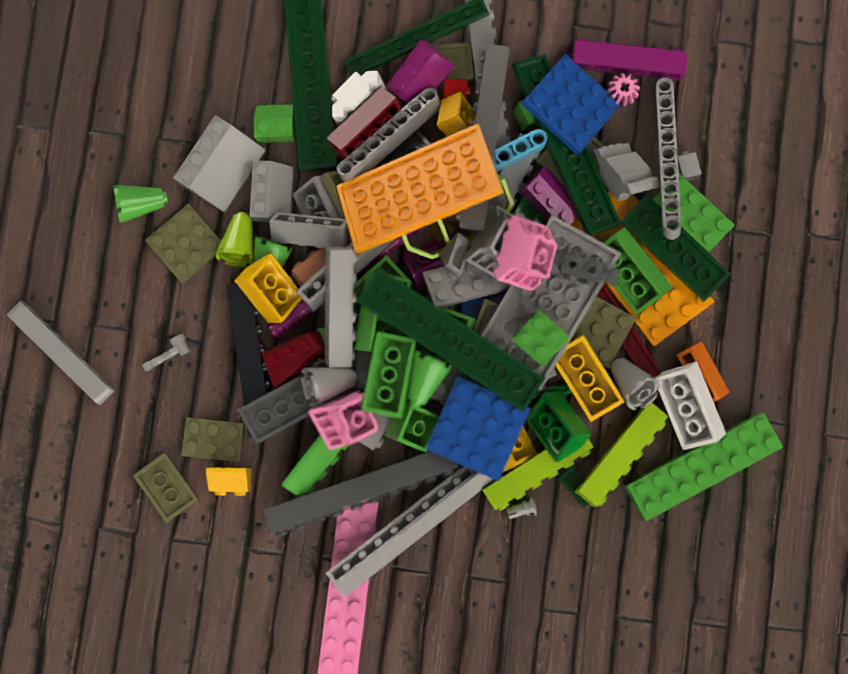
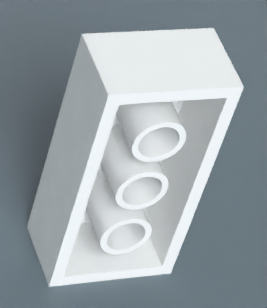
[655,362,726,450]

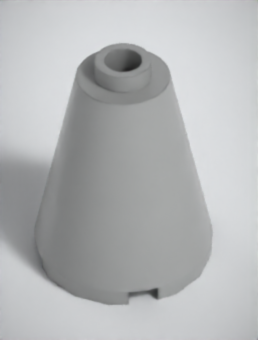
[610,358,661,410]
[301,367,358,407]

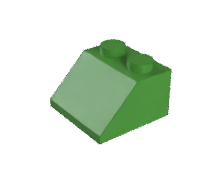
[254,104,295,143]

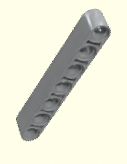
[337,88,441,183]
[7,300,114,405]

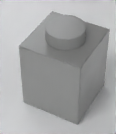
[678,151,702,181]

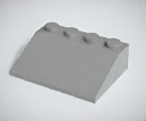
[173,115,266,213]

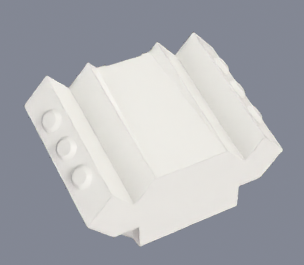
[331,71,389,126]

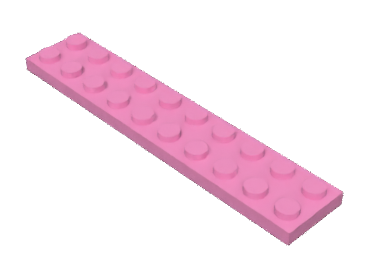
[318,502,379,674]

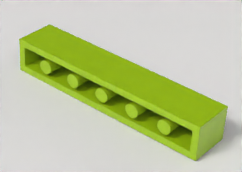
[575,403,668,507]
[482,439,593,511]

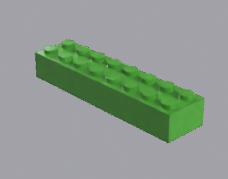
[623,413,783,521]

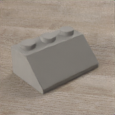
[249,160,294,222]
[292,175,342,219]

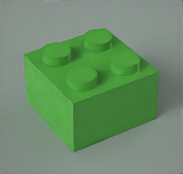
[512,310,570,367]
[385,402,440,453]

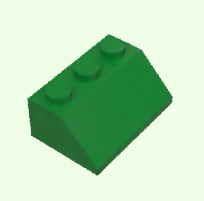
[526,392,591,462]

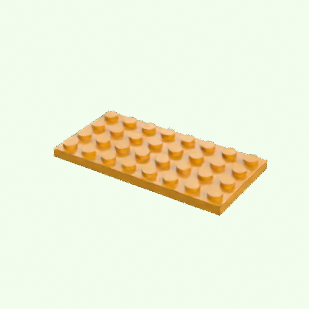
[336,124,504,254]
[570,191,715,347]

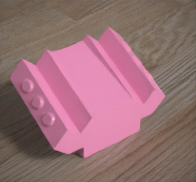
[493,215,557,291]
[309,388,380,450]

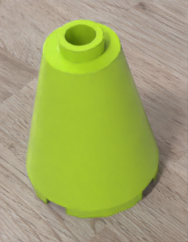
[215,212,254,267]

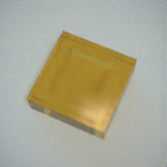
[429,217,455,242]

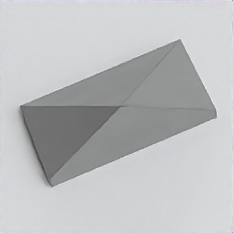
[439,233,471,276]

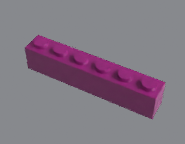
[572,39,688,80]

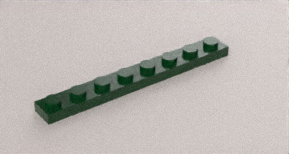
[344,0,489,76]

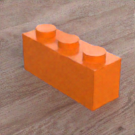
[677,341,730,402]

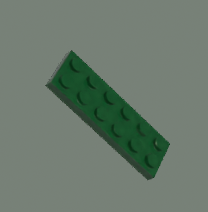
[621,195,731,302]

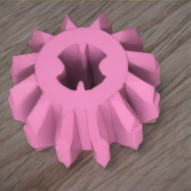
[607,73,640,106]

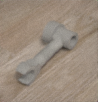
[142,333,191,372]

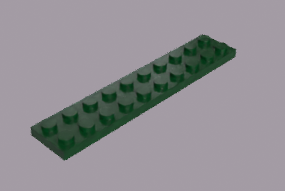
[284,0,337,172]
[511,54,622,236]
[356,268,546,412]

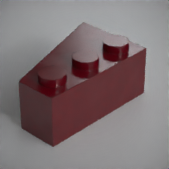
[261,332,325,390]

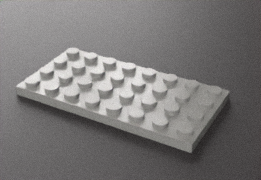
[481,215,621,390]

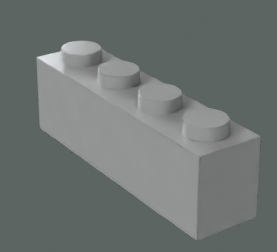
[269,212,351,248]

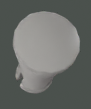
[506,497,537,520]

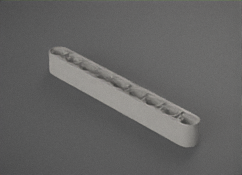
[656,78,681,240]

